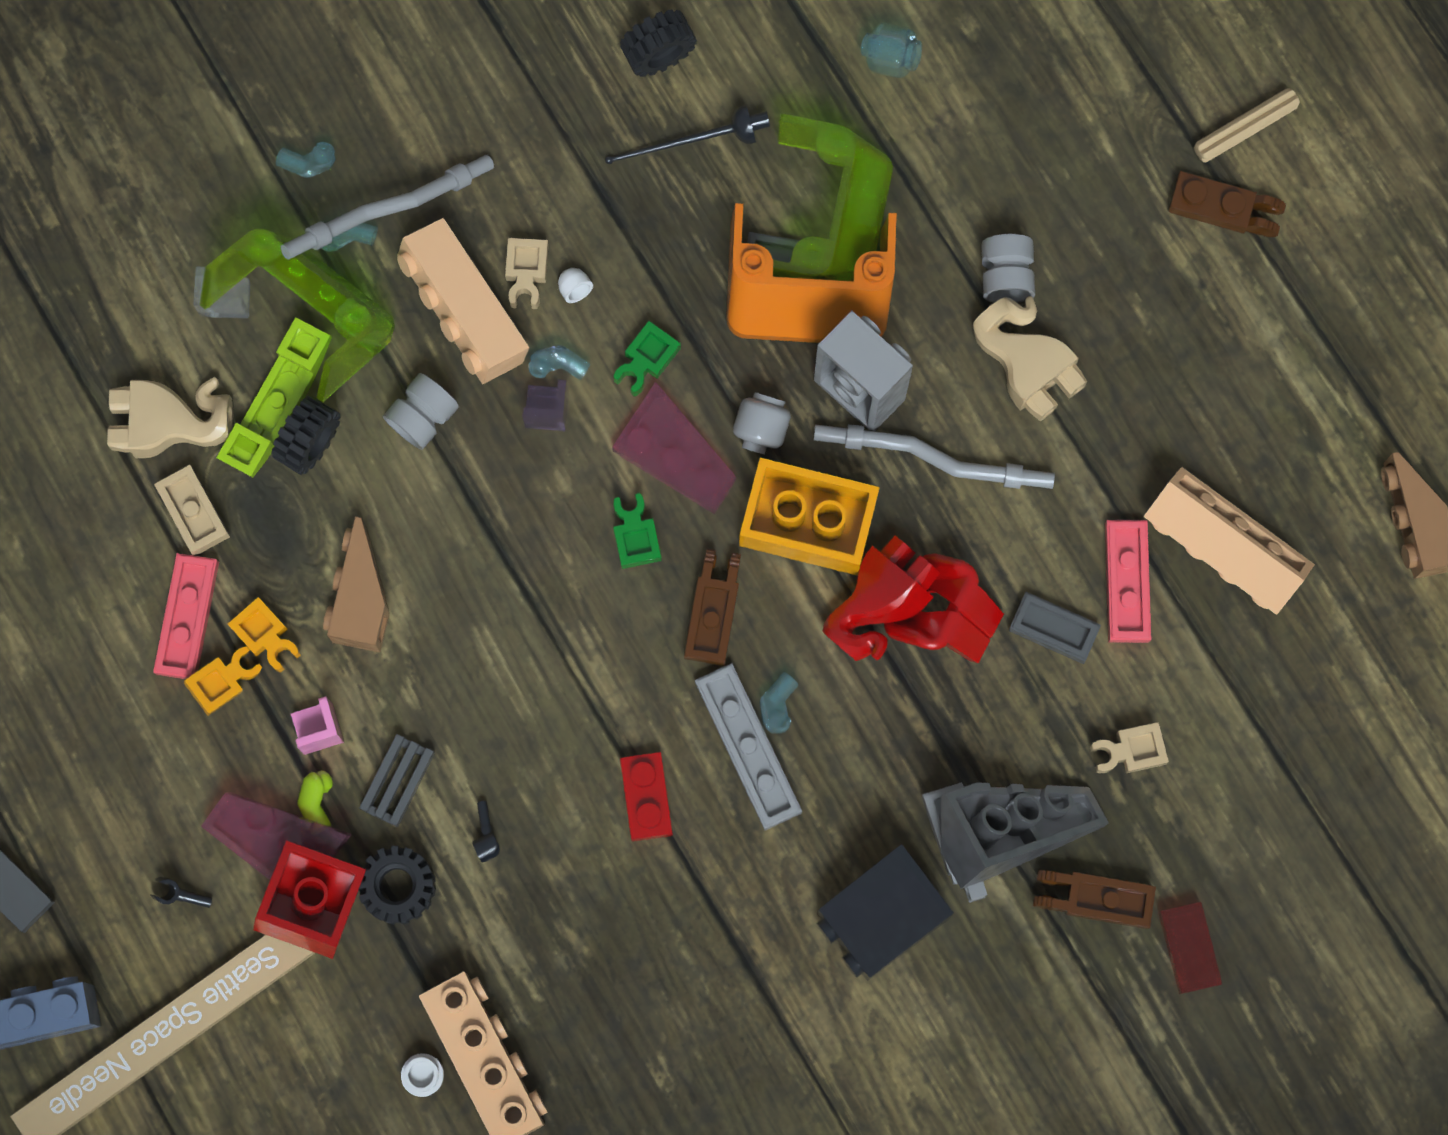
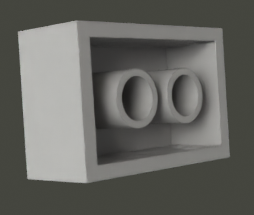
[814,311,913,432]

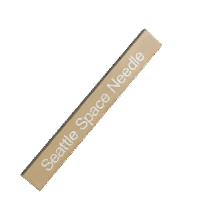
[10,935,315,1135]

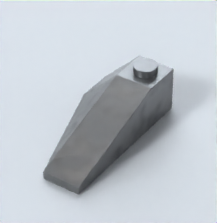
[941,783,1109,889]

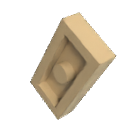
[154,465,230,556]

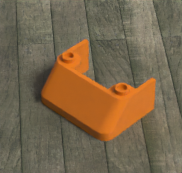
[726,203,897,343]

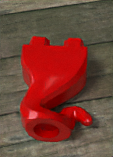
[822,536,940,661]

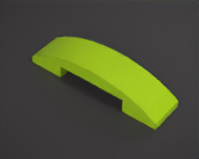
[216,317,332,478]

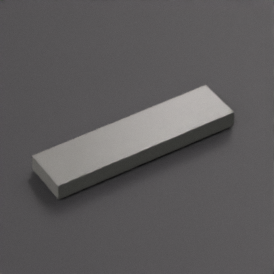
[695,663,802,831]

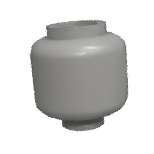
[733,392,791,455]

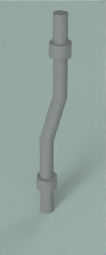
[281,155,494,260]
[814,424,1055,489]

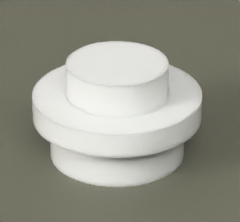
[401,1054,444,1097]

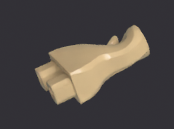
[973,296,1087,421]
[107,377,233,458]

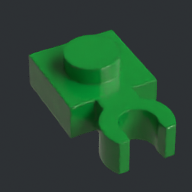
[614,321,681,397]
[613,493,662,569]

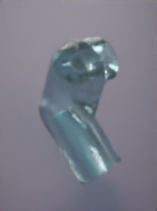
[276,142,336,178]
[321,223,378,252]
[528,345,591,380]
[760,672,799,734]

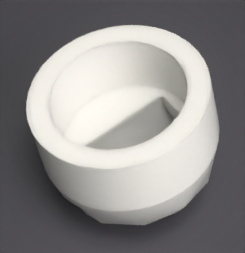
[558,268,593,303]

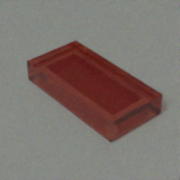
[1158,902,1222,995]

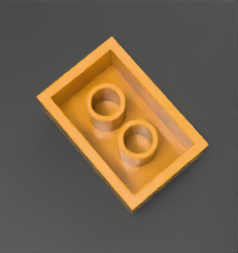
[739,458,880,576]

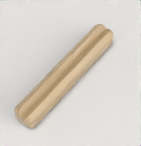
[1194,88,1300,162]

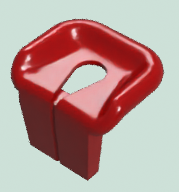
[883,553,1004,663]

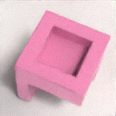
[291,696,344,755]

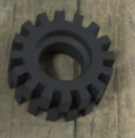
[620,9,697,77]
[271,396,341,475]
[359,846,436,925]

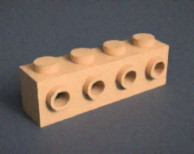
[397,218,530,385]
[1144,467,1315,615]
[419,972,548,1135]

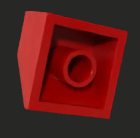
[253,840,366,959]

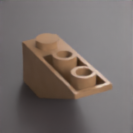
[1381,452,1448,579]
[323,517,390,653]

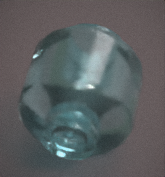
[861,22,922,78]

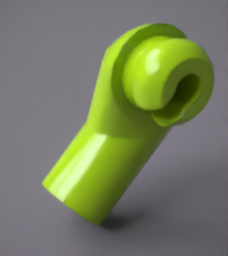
[297,770,333,835]

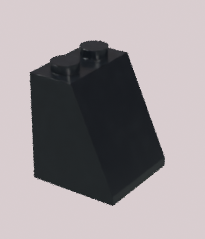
[816,844,954,981]

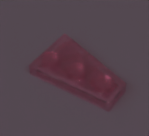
[612,382,736,514]
[201,792,351,880]

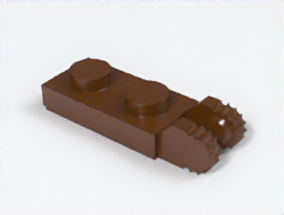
[1168,171,1286,238]
[684,548,741,666]
[1033,870,1156,929]

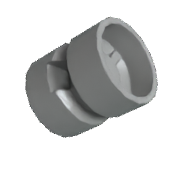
[981,234,1035,303]
[382,373,459,450]

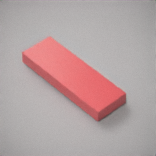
[1105,520,1151,643]
[153,553,219,679]

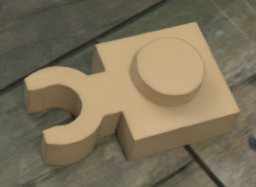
[505,238,549,309]
[1090,722,1169,773]

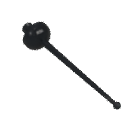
[605,104,770,164]

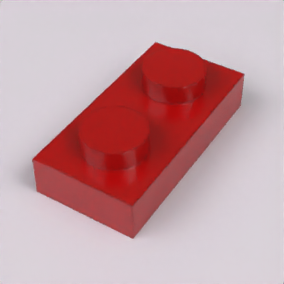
[620,752,673,842]

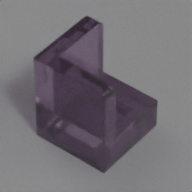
[522,379,569,431]

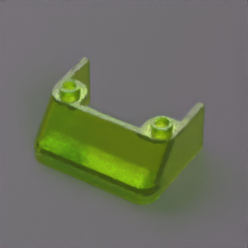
[773,113,893,281]
[200,229,395,403]

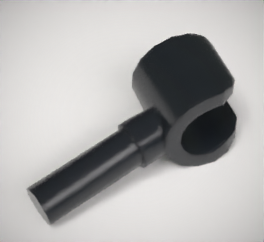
[472,801,500,863]
[150,877,212,908]

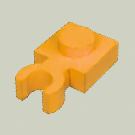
[228,597,301,673]
[184,646,262,716]

